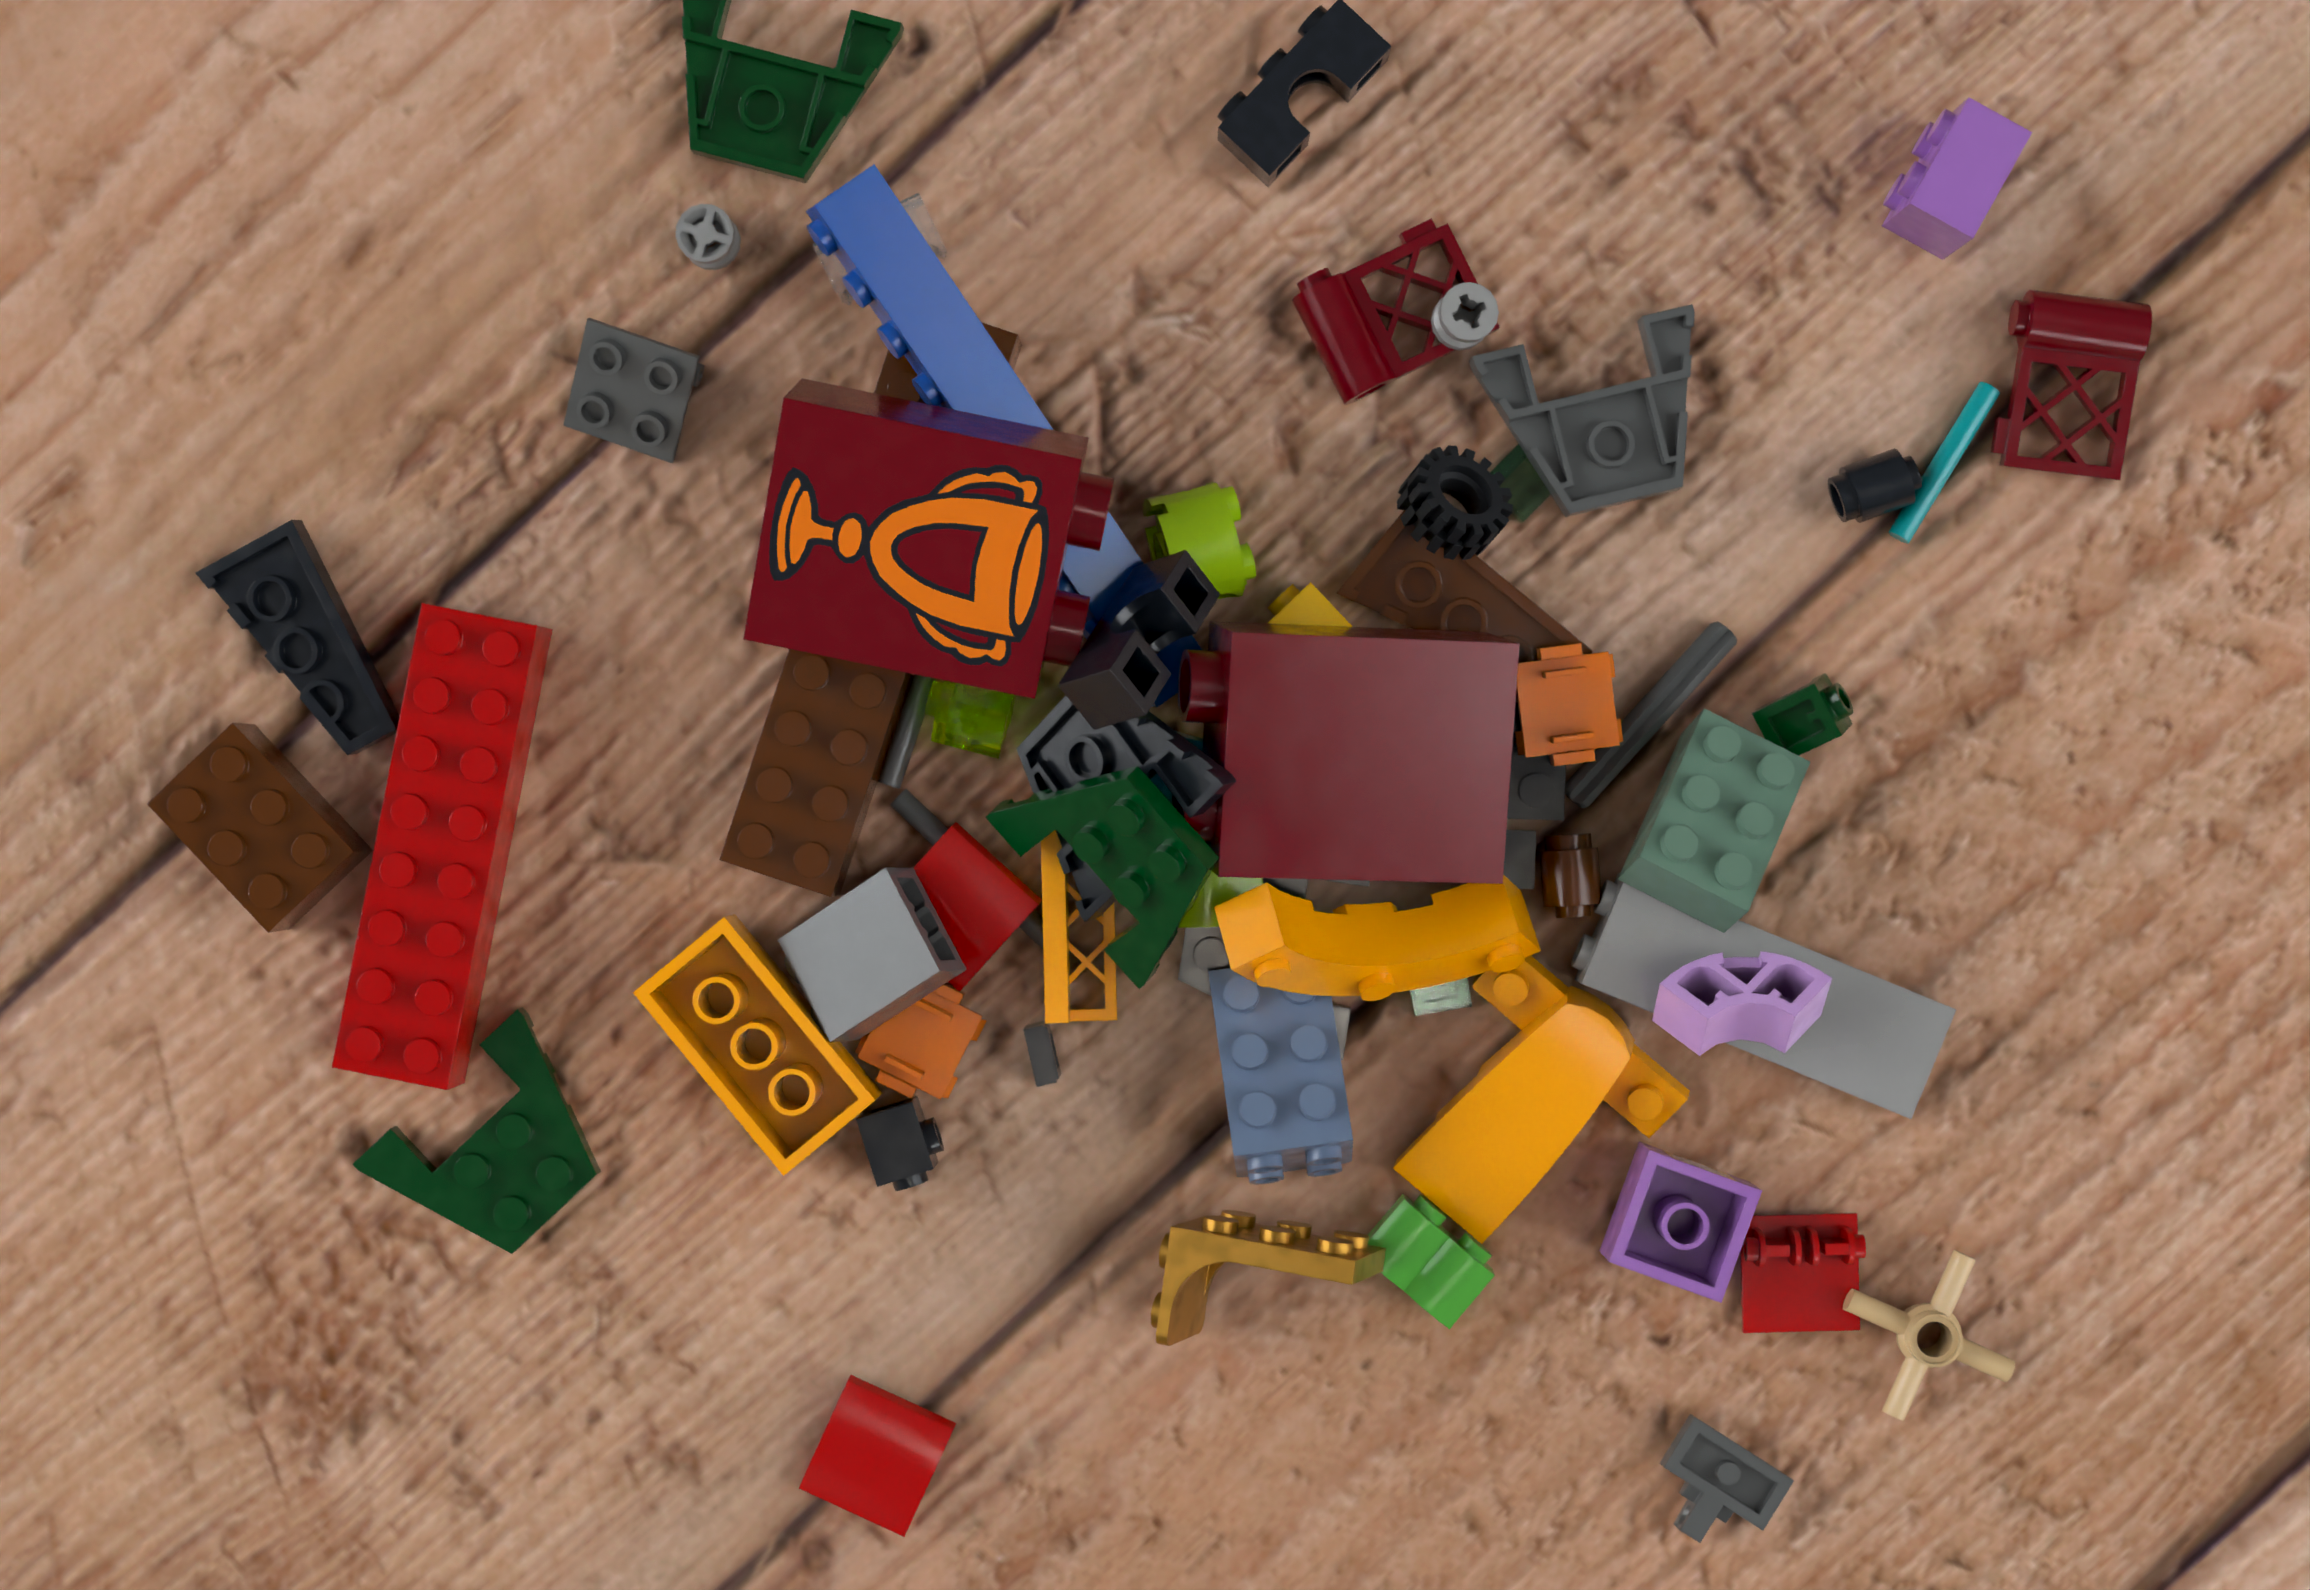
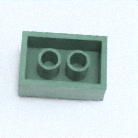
[1618,708,1810,933]

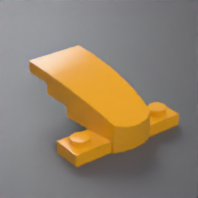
[1393,955,1690,1244]

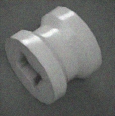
[675,204,741,270]
[1431,282,1499,351]

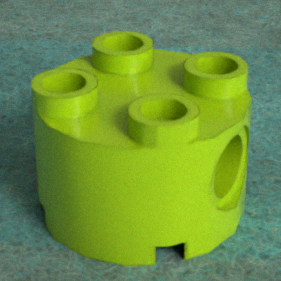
[1143,482,1256,599]

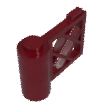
[1292,218,1500,405]
[1990,290,2152,480]

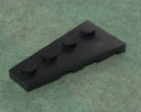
[196,520,400,755]

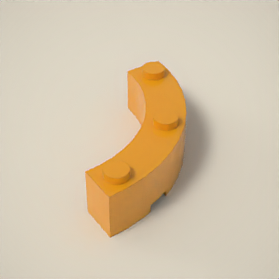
[1214,874,1541,1001]

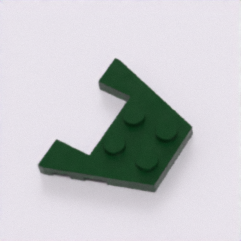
[682,0,904,183]
[985,766,1219,989]
[353,1007,601,1254]

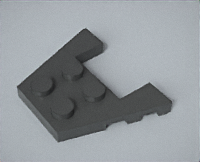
[1469,304,1695,517]

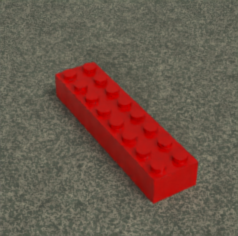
[332,603,553,1090]

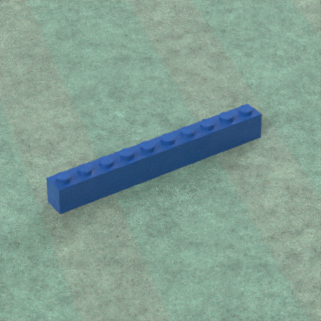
[806,164,1202,708]

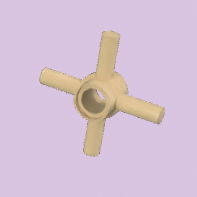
[1843,1250,2015,1421]

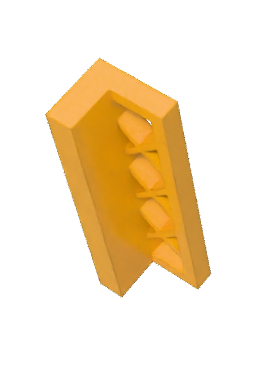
[1041,830,1118,1024]

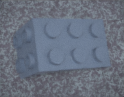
[1208,968,1353,1185]

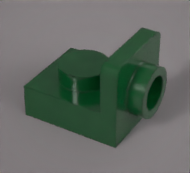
[1752,673,1853,756]

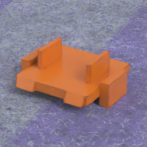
[1515,643,1623,766]
[855,983,987,1100]

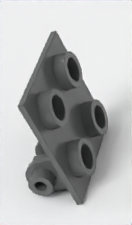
[563,318,705,463]

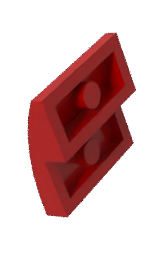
[914,822,1042,992]
[799,1374,956,1537]

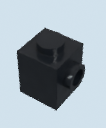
[856,1096,944,1191]

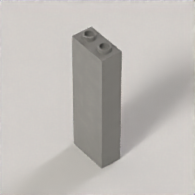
[1571,873,1956,1119]

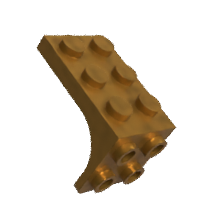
[1151,1210,1386,1346]

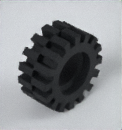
[1397,445,1513,560]

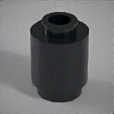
[1828,448,1922,523]

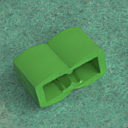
[1368,1194,1495,1329]

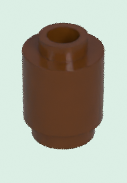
[1539,833,1602,918]

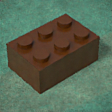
[147,723,373,933]

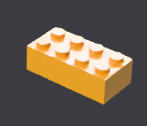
[633,914,883,1176]

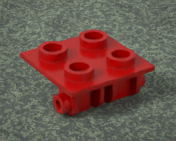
[1740,1213,1866,1333]

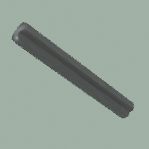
[1564,621,1737,808]

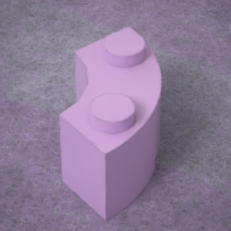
[1652,951,1832,1056]

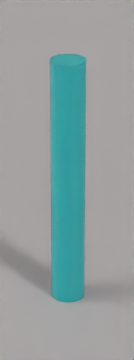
[1888,382,2000,544]

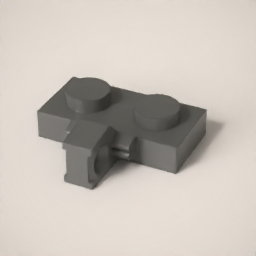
[1660,1414,1794,1543]

